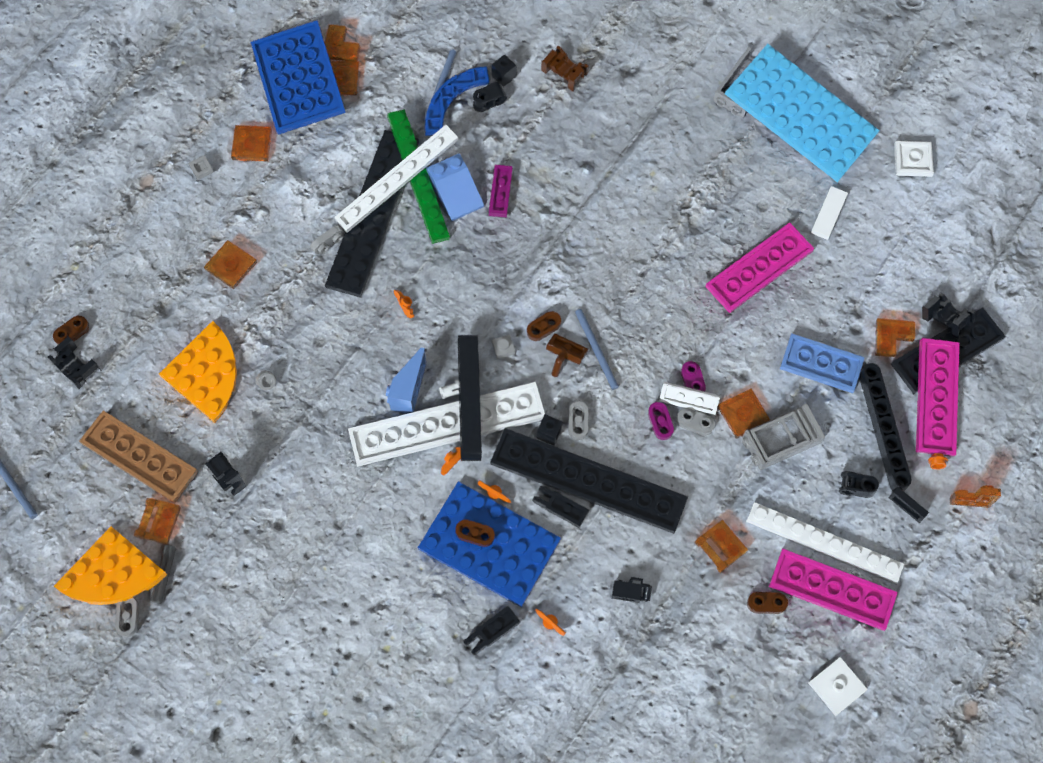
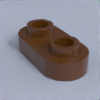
[527,311,561,341]
[53,315,90,345]
[455,520,495,547]
[747,592,788,614]

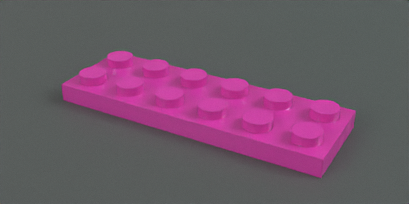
[705,222,814,313]
[916,338,959,456]
[769,548,898,631]

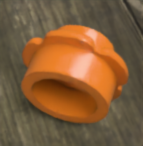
[928,453,948,469]

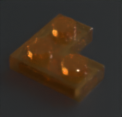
[325,24,360,62]
[875,318,915,357]
[950,485,1001,508]

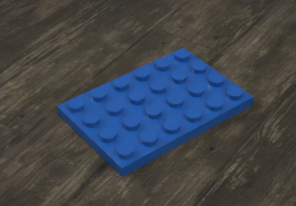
[251,20,346,135]
[418,481,561,608]

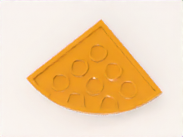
[159,321,237,423]
[53,526,168,605]

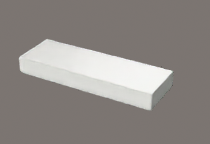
[811,186,848,240]
[659,382,720,415]

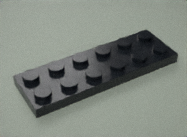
[891,307,1006,394]

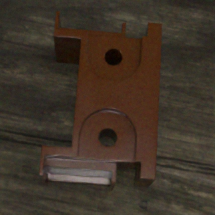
[541,46,589,92]

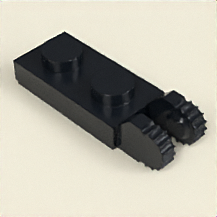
[532,486,589,528]
[463,606,520,655]

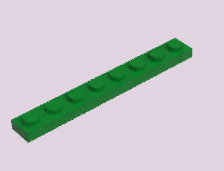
[387,109,450,244]

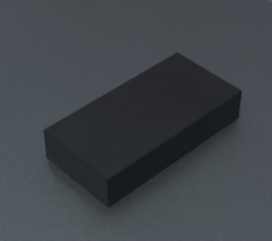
[889,487,929,524]

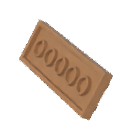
[79,410,198,503]

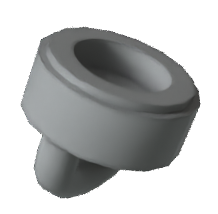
[255,370,276,390]

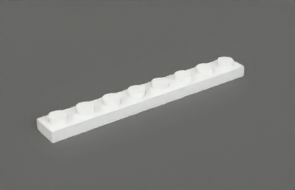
[334,125,458,233]
[746,502,904,584]

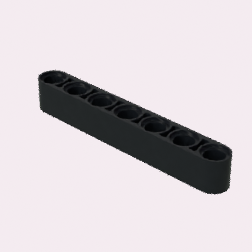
[458,335,482,461]
[859,363,912,491]

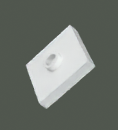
[894,141,934,177]
[808,657,868,716]

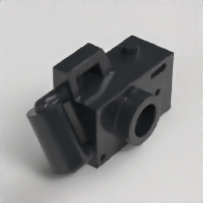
[611,577,652,603]

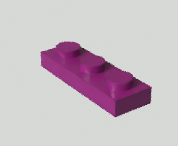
[489,165,513,218]

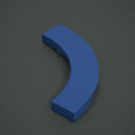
[425,66,489,136]

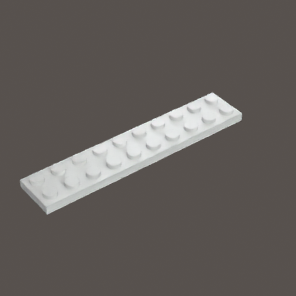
[348,382,545,467]

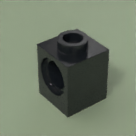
[491,54,517,87]
[537,414,563,446]

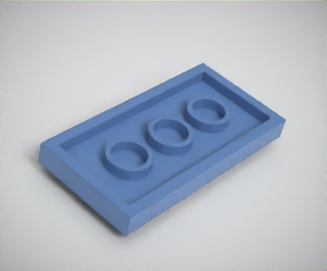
[780,333,865,393]

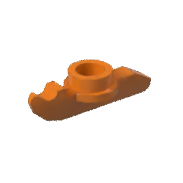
[393,290,415,318]
[441,447,461,476]
[478,480,511,503]
[535,609,566,636]

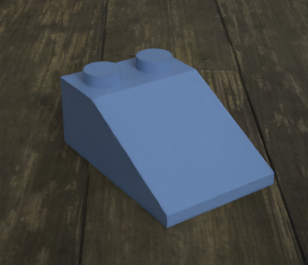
[427,153,484,221]
[386,348,427,414]

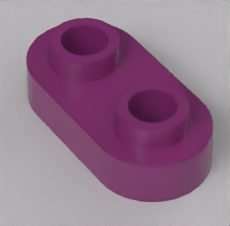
[681,361,706,392]
[648,402,674,440]

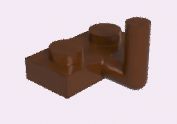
[546,333,588,377]

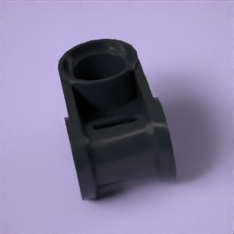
[473,82,508,112]
[839,471,879,498]

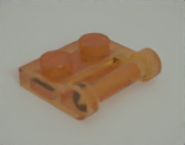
[134,498,181,545]
[694,520,748,573]

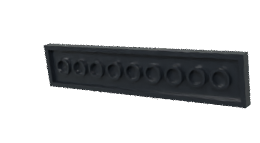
[325,130,419,298]
[490,428,688,534]

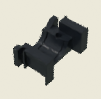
[922,293,976,338]
[48,335,101,389]
[205,451,246,496]

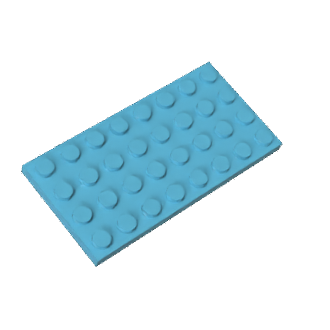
[725,44,880,182]

